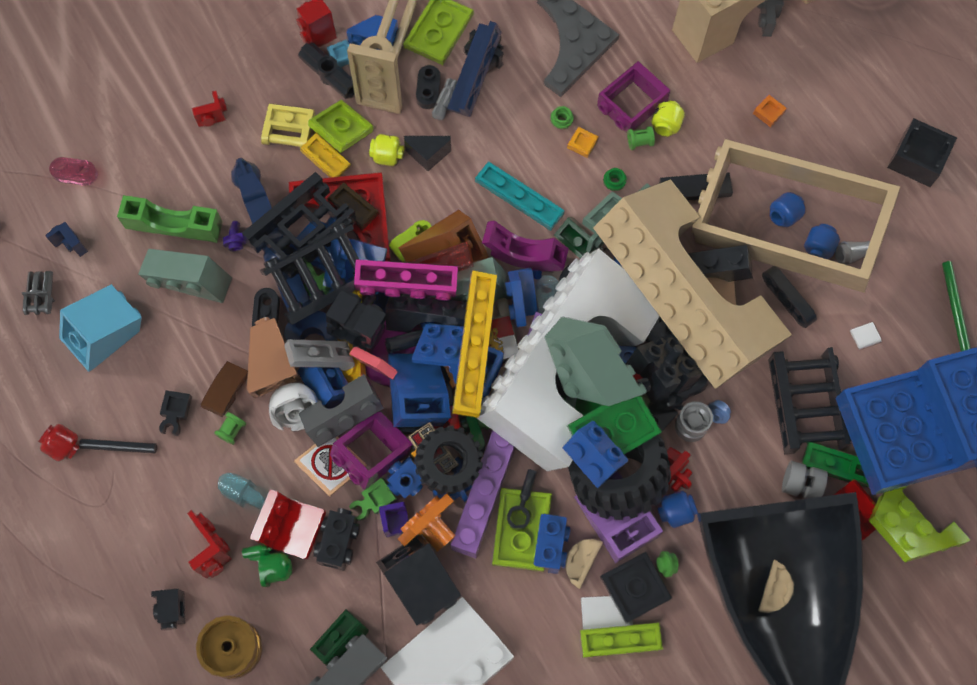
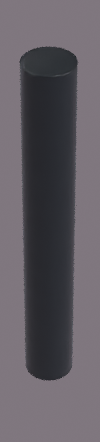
[79,439,157,453]

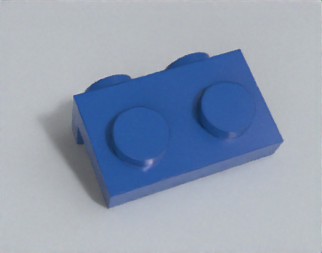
[505,268,538,327]
[562,421,628,488]
[534,514,570,574]

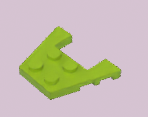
[869,486,970,562]

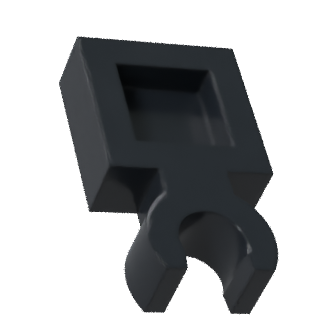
[159,390,192,437]

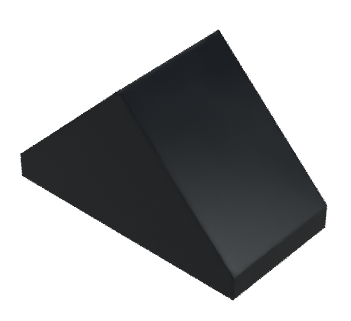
[404,136,451,171]

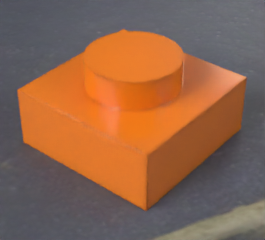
[753,95,787,128]

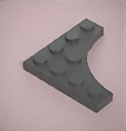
[537,0,619,97]

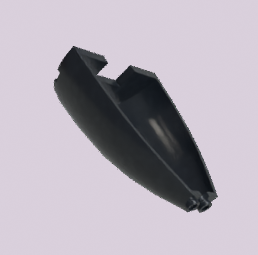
[697,492,863,685]

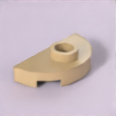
[565,539,603,589]
[758,560,794,613]

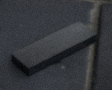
[659,172,733,200]

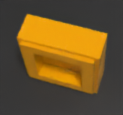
[567,127,599,158]

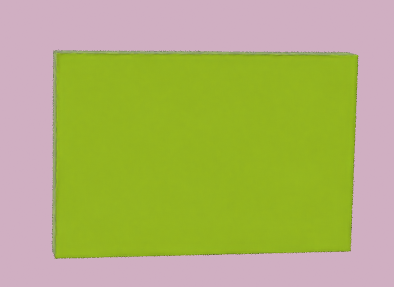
[403,0,474,65]
[492,488,552,572]

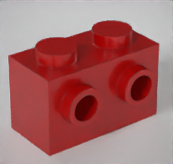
[296,0,337,48]

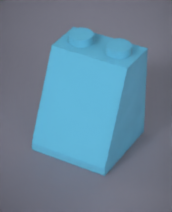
[59,284,142,372]

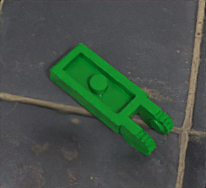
[802,442,869,487]

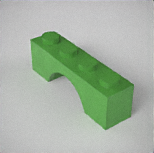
[117,195,223,243]

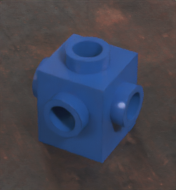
[387,455,423,499]

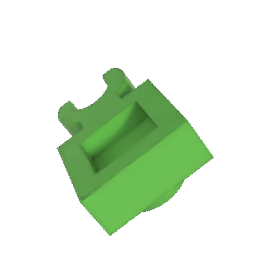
[349,478,398,521]

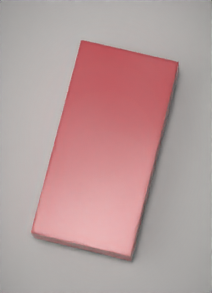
[350,347,397,379]

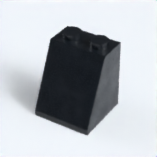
[376,535,461,626]

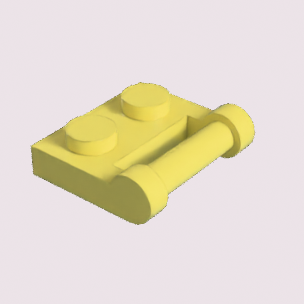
[261,104,315,148]

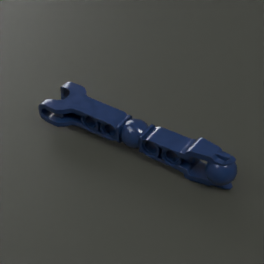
[231,157,338,341]

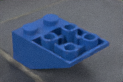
[388,354,451,427]

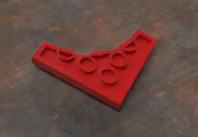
[289,172,391,262]

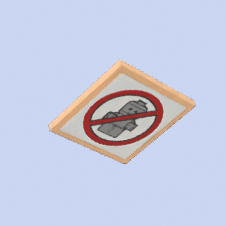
[294,436,367,497]

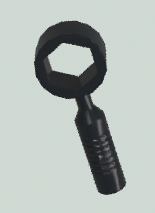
[507,469,537,531]

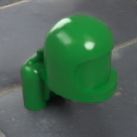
[242,545,293,587]

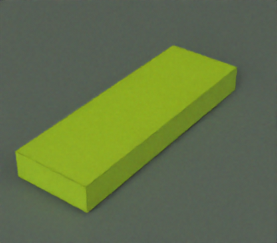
[580,623,663,658]

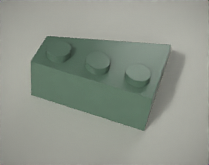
[544,317,647,406]

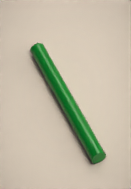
[942,261,971,351]

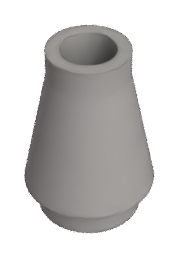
[835,241,870,265]

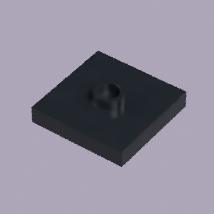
[600,552,672,624]

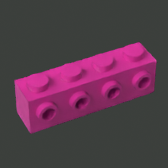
[354,260,458,300]

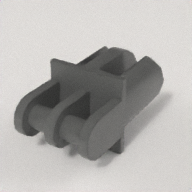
[22,271,55,315]

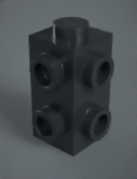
[314,508,360,571]

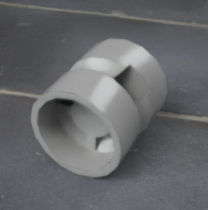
[675,401,713,442]
[782,460,828,499]

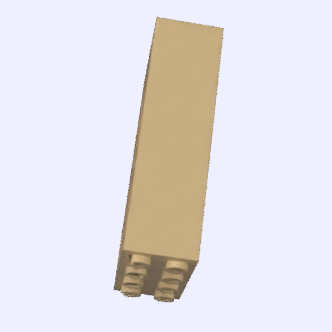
[692,139,900,293]

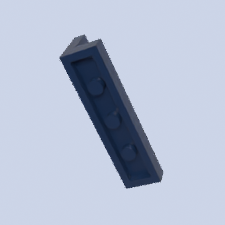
[448,21,502,117]

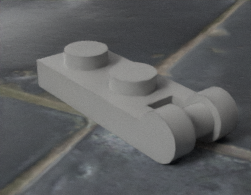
[284,340,355,370]

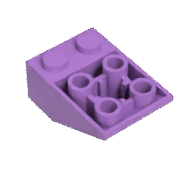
[574,471,663,563]

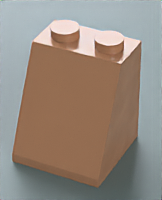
[247,317,301,398]

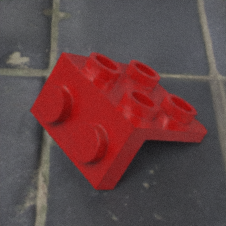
[187,510,232,579]

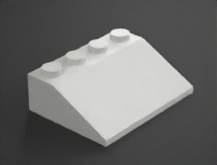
[381,597,514,685]

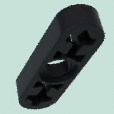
[762,266,817,328]

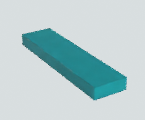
[475,161,565,231]

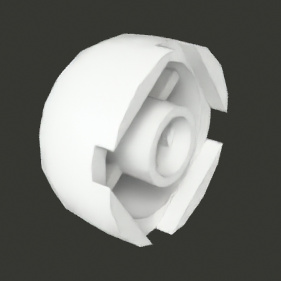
[269,383,318,431]

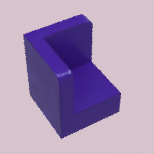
[379,502,409,538]

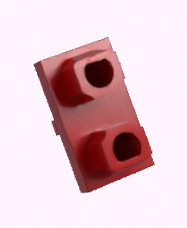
[667,447,693,492]

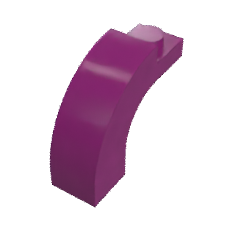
[482,220,569,272]

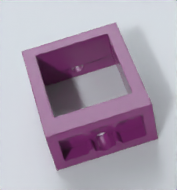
[597,61,671,133]
[330,411,413,490]

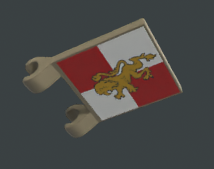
[488,298,519,362]

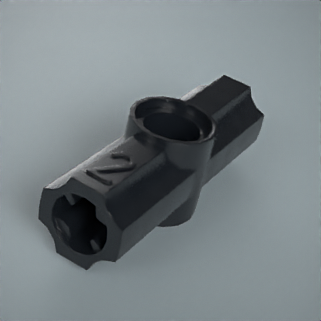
[298,42,355,99]

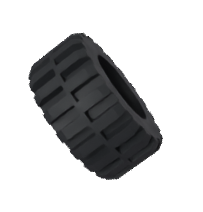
[568,435,671,520]

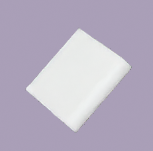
[850,322,881,350]

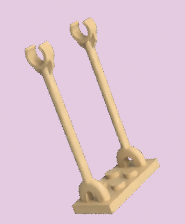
[347,0,417,114]

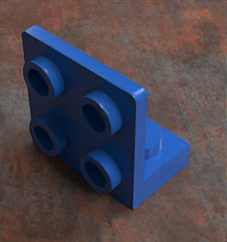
[323,238,387,288]
[412,323,464,384]

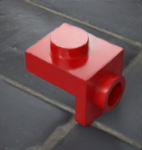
[192,91,227,127]

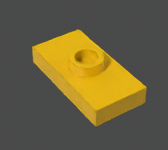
[300,133,351,178]

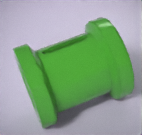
[627,126,655,150]
[214,412,247,445]

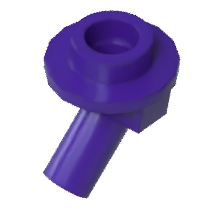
[223,221,247,251]

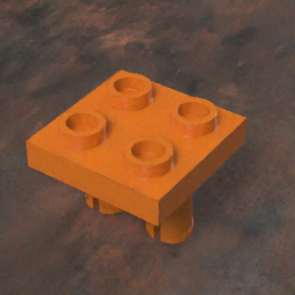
[398,494,456,552]

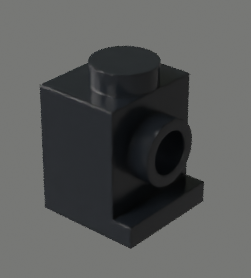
[151,588,185,630]

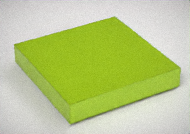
[308,100,374,153]

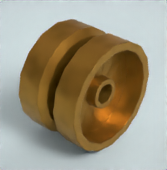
[196,615,262,679]

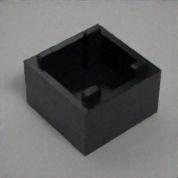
[887,118,957,187]

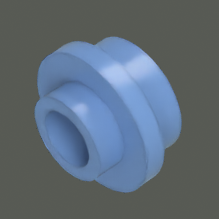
[708,400,731,424]

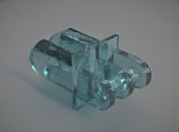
[218,473,265,509]

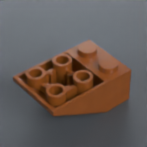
[398,210,489,267]

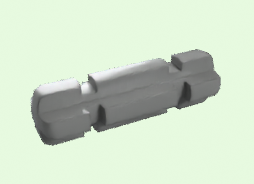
[432,78,457,120]

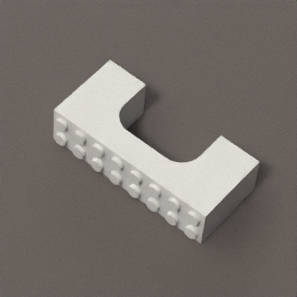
[477,248,659,471]

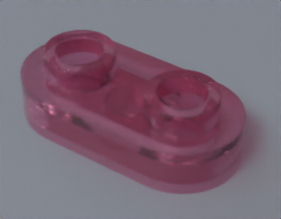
[49,157,98,185]

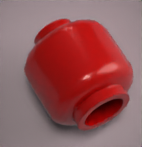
[38,424,79,462]

